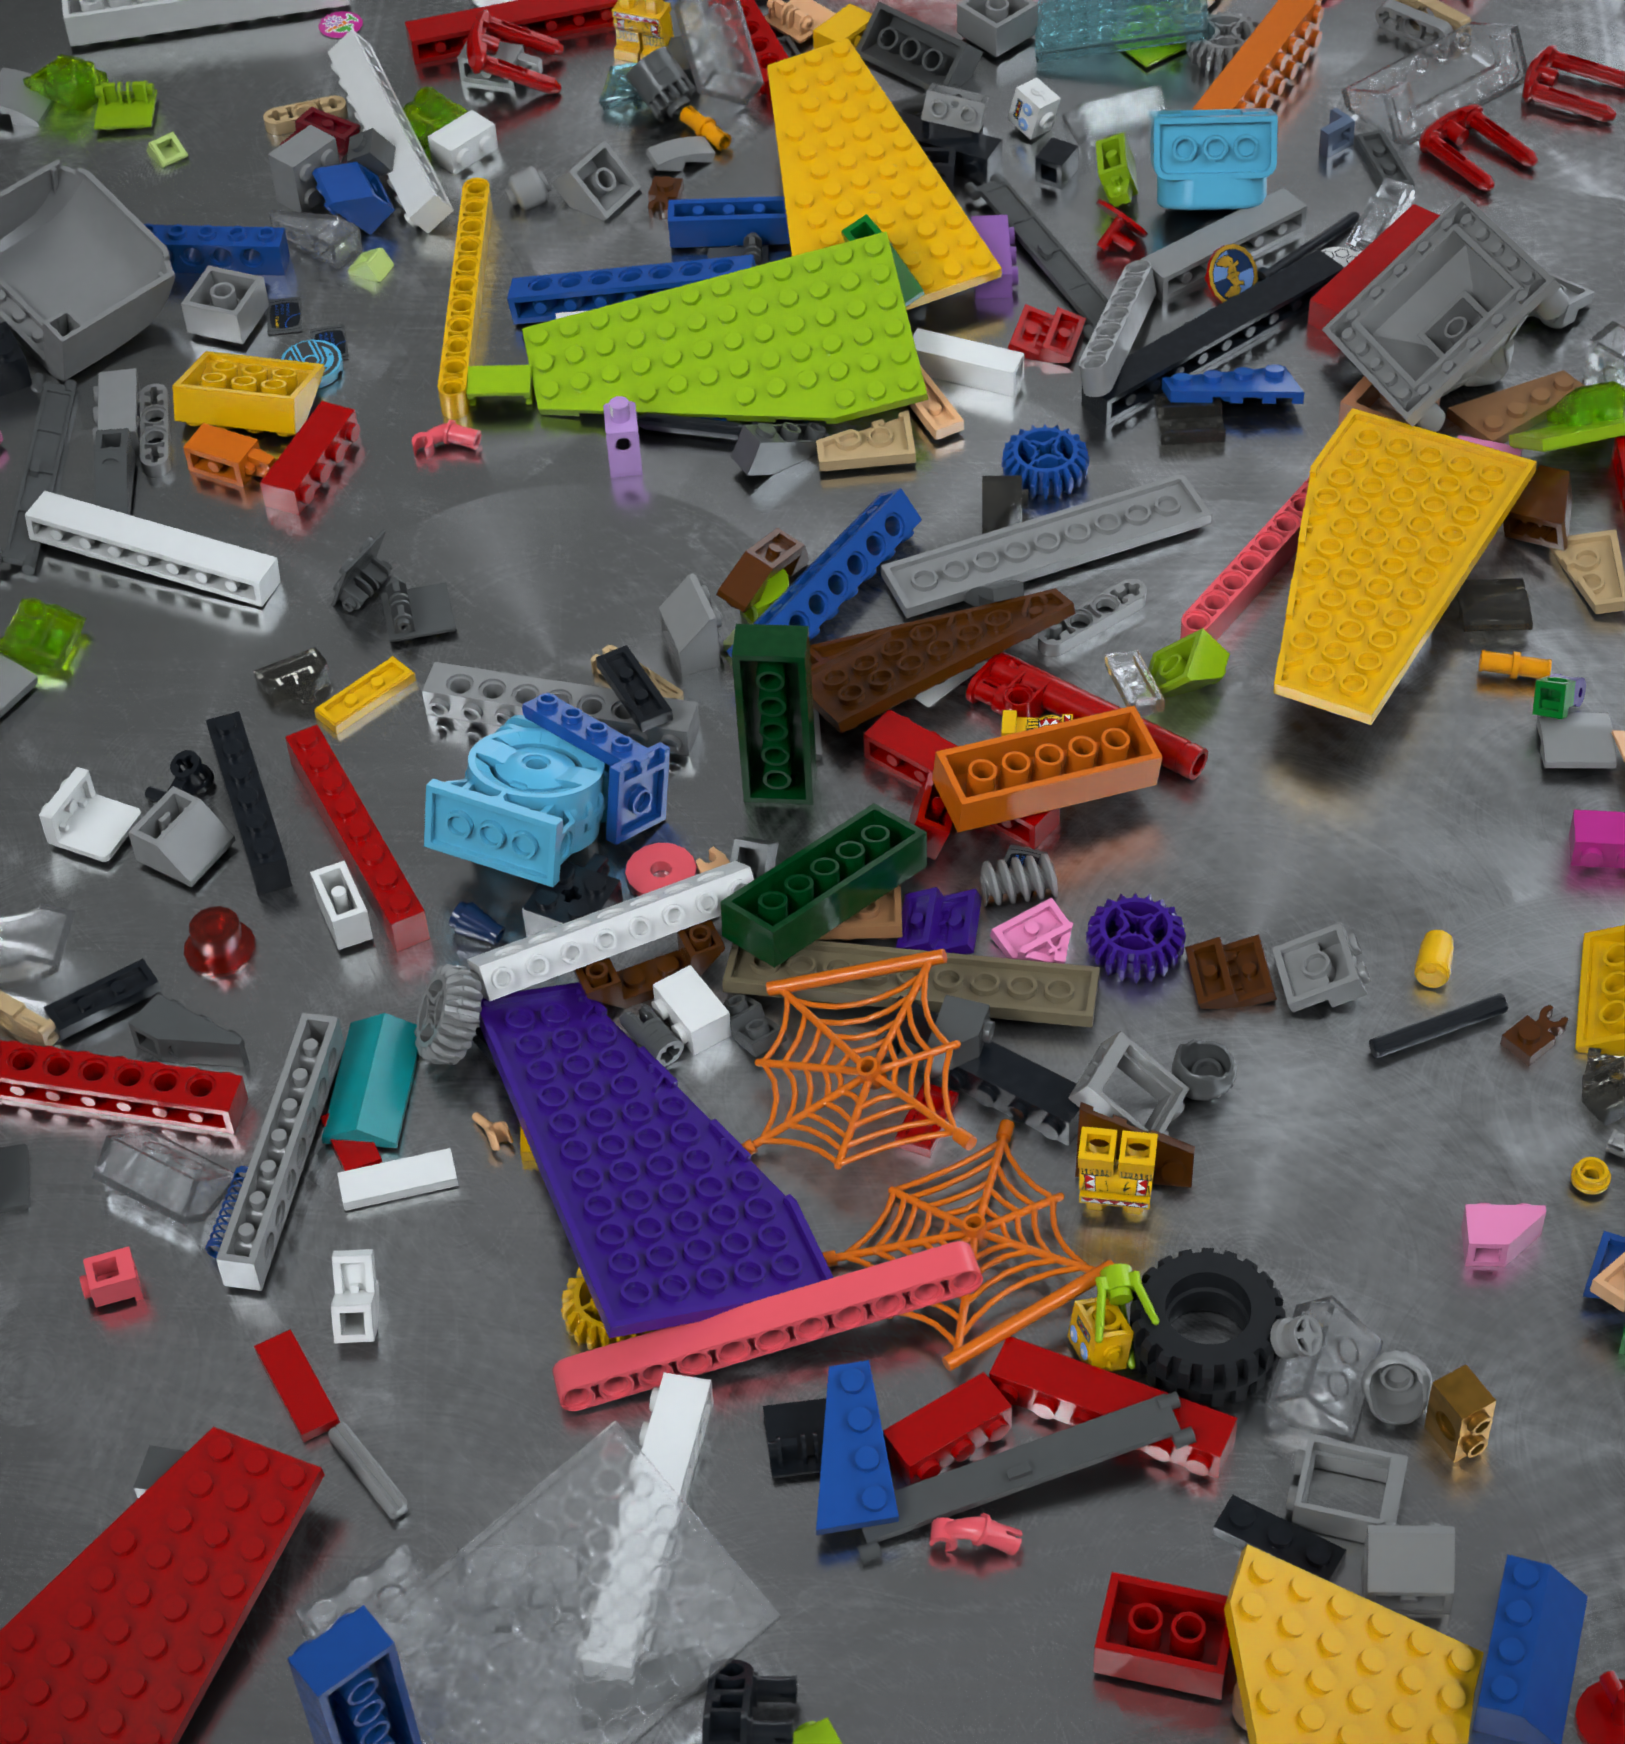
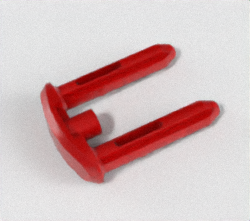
[467,10,564,94]
[1522,45,1625,122]
[1419,104,1538,192]

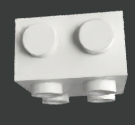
[39,767,142,862]

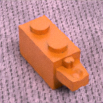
[183,423,276,487]

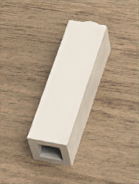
[913,328,1024,397]

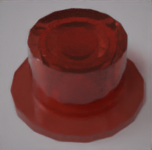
[184,906,256,978]

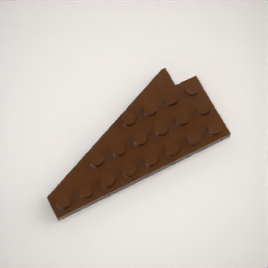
[810,588,1076,733]

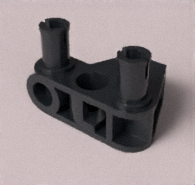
[702,1659,798,1744]

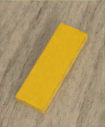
[314,656,416,734]

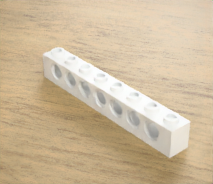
[467,861,754,1001]

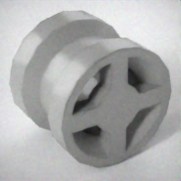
[1270,1315,1323,1359]

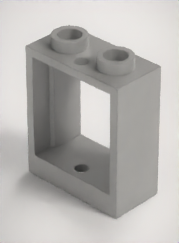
[921,82,989,133]
[1068,1031,1190,1136]
[1286,1435,1409,1543]

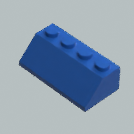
[1472,1554,1588,1744]

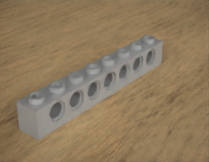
[422,662,700,756]
[216,1013,345,1291]

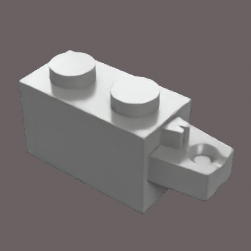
[458,42,543,89]

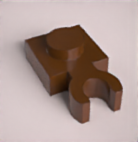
[648,176,684,219]
[1500,1005,1568,1066]

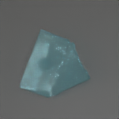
[599,63,643,111]

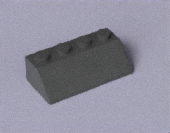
[856,1,983,90]

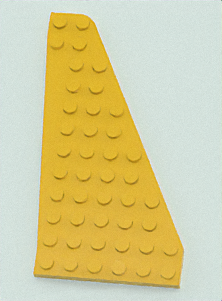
[1224,1544,1484,1744]

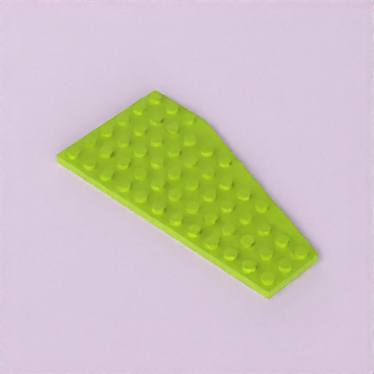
[522,231,929,424]

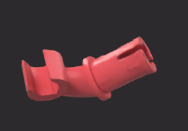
[411,420,482,460]
[929,1513,1023,1556]

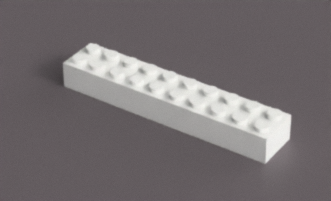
[62,0,350,47]

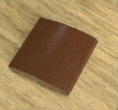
[1185,934,1277,1009]

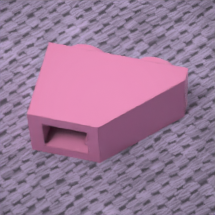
[1461,1203,1546,1267]

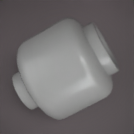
[505,166,552,211]

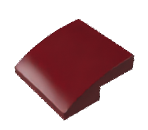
[279,107,361,162]

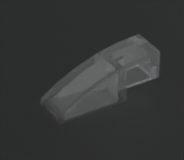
[1346,177,1415,251]

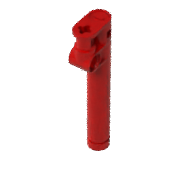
[966,651,1208,780]

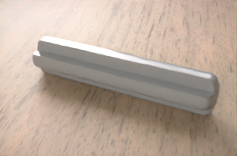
[328,1423,409,1519]

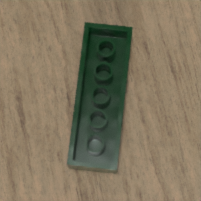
[732,624,817,805]
[720,803,927,968]

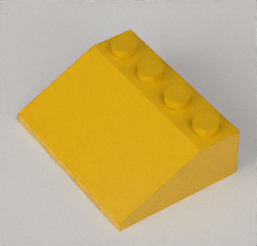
[172,351,325,437]
[1575,925,1625,1058]

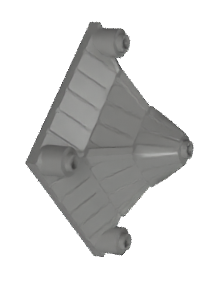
[1322,194,1569,432]

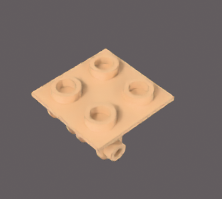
[764,0,836,44]

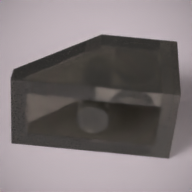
[982,476,1028,534]

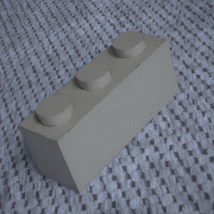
[93,368,142,455]

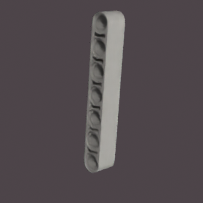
[1079,260,1156,397]

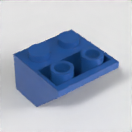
[312,162,395,235]

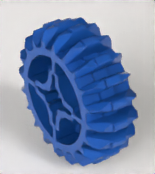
[1001,424,1089,499]

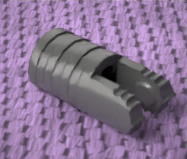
[619,1005,684,1067]

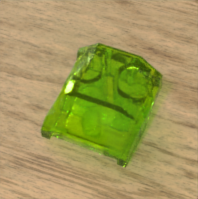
[23,54,109,112]
[403,86,468,150]
[1546,381,1625,426]
[0,598,87,670]

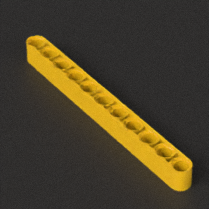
[438,178,493,419]

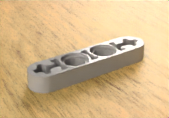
[140,384,171,478]
[1038,579,1147,657]

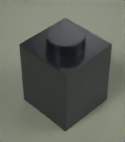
[1035,137,1079,190]

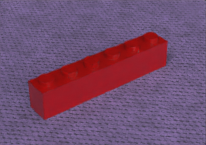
[1308,204,1440,330]
[864,709,1060,850]
[989,1336,1238,1479]

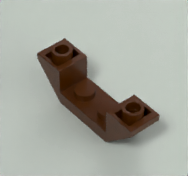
[716,528,809,612]
[574,919,725,1009]

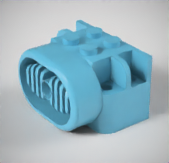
[1149,108,1278,210]

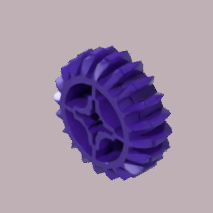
[1086,892,1186,984]

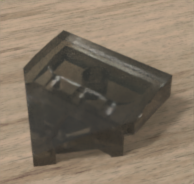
[253,647,331,706]
[1582,1048,1625,1126]

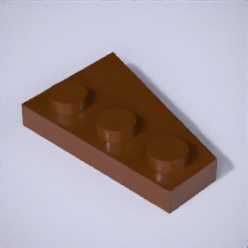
[1075,1102,1195,1188]

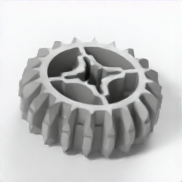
[1186,11,1259,74]
[414,964,483,1065]

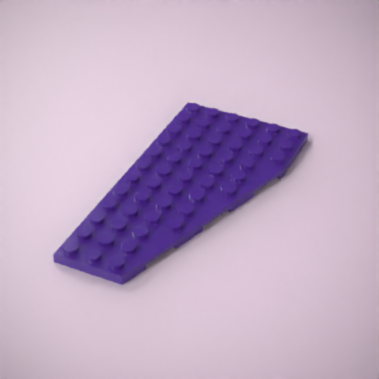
[479,982,834,1338]

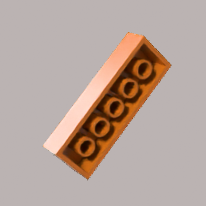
[932,705,1163,832]

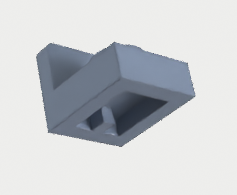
[1319,108,1355,159]

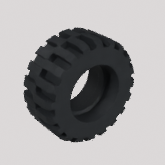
[1129,1248,1286,1407]

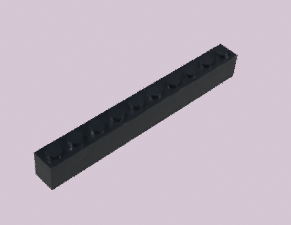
[1081,249,1344,425]

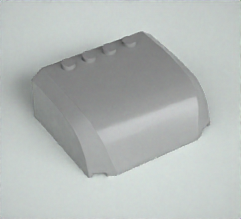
[0,159,175,381]

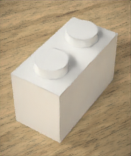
[428,110,498,175]
[310,861,373,950]
[651,965,731,1056]

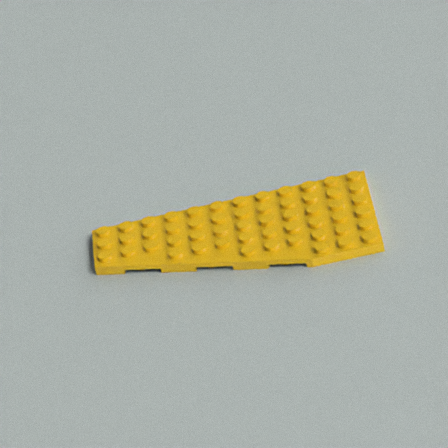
[767,38,1002,311]
[1274,408,1537,725]

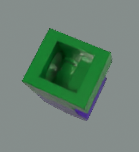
[1532,673,1586,719]

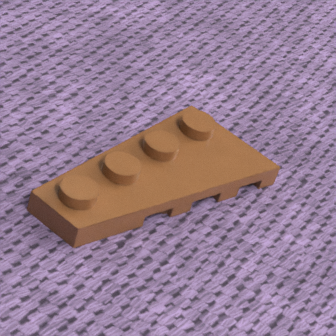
[1446,370,1586,444]
[817,884,902,941]

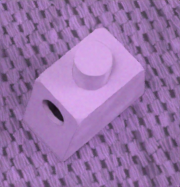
[603,396,643,478]

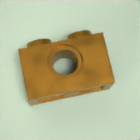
[1424,1364,1497,1463]

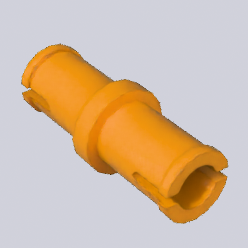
[680,105,732,151]
[1478,649,1552,679]

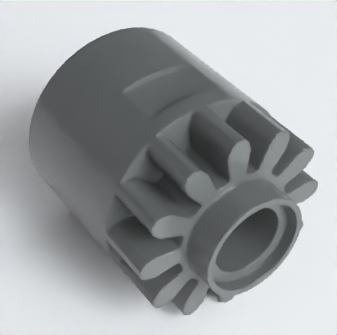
[626,46,696,119]

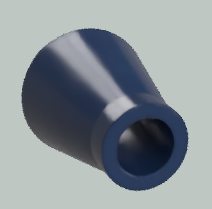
[449,901,506,946]

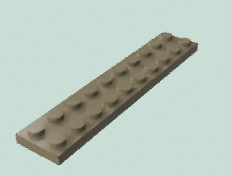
[722,940,1100,1028]

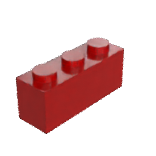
[883,1372,1012,1486]

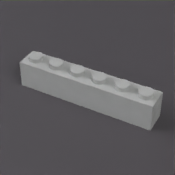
[1140,187,1307,302]

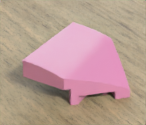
[990,897,1073,964]

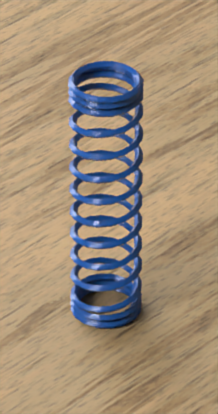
[205,1166,248,1258]

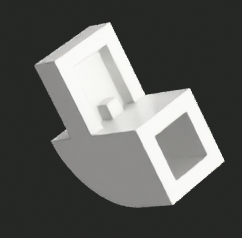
[331,1249,379,1343]

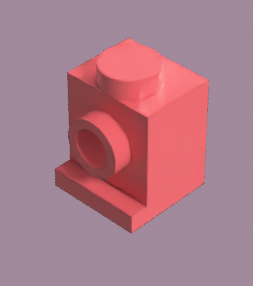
[79,1246,144,1308]

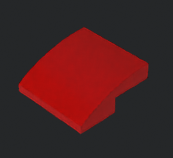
[1007,304,1086,363]

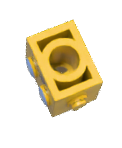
[1067,1297,1134,1371]

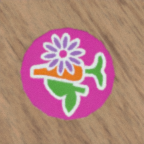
[319,11,363,38]

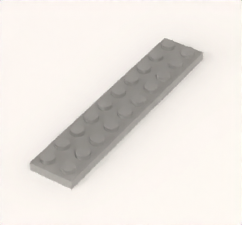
[881,473,1212,618]

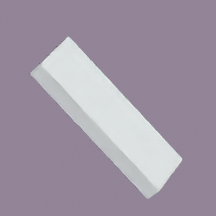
[337,1148,459,1211]

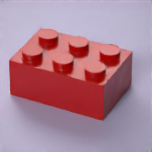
[1093,1572,1231,1700]

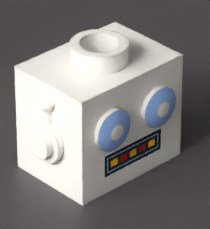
[1007,78,1061,140]

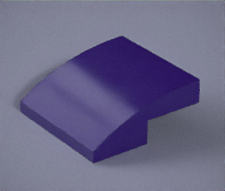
[896,887,982,954]

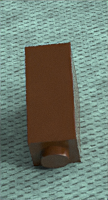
[1503,465,1573,551]

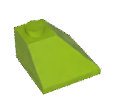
[1137,628,1230,705]

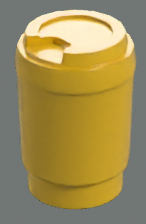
[1415,930,1454,988]

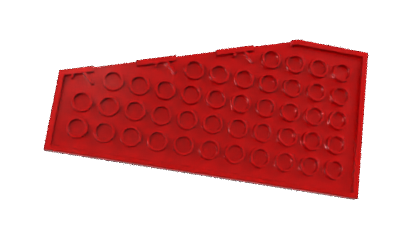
[0,1426,325,1744]

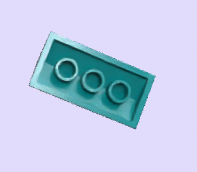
[321,1013,419,1148]

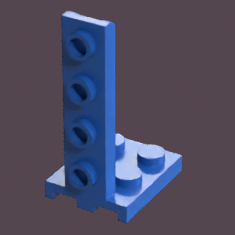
[522,692,670,845]

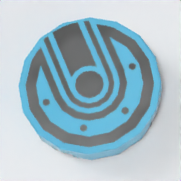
[281,340,344,388]

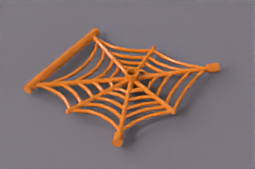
[741,948,977,1170]
[822,1119,1114,1372]

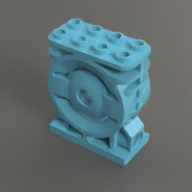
[424,715,610,887]

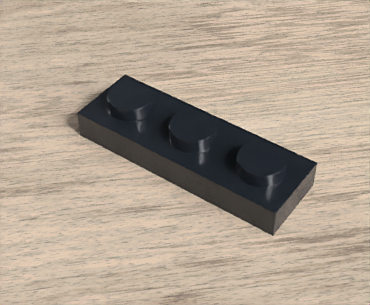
[596,645,673,732]
[43,958,161,1040]
[1213,1494,1346,1582]

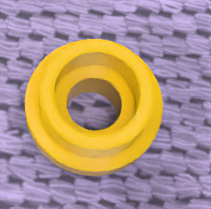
[1571,1157,1611,1195]

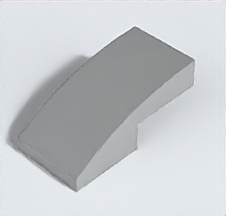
[646,136,715,172]

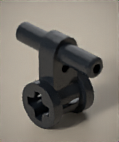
[145,750,214,802]

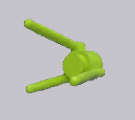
[1095,1263,1160,1369]

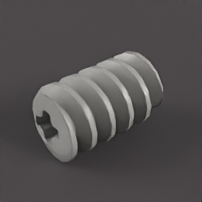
[980,853,1058,907]

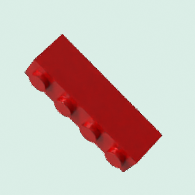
[260,401,360,515]

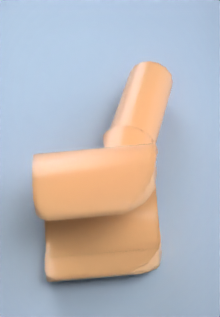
[472,1112,513,1151]

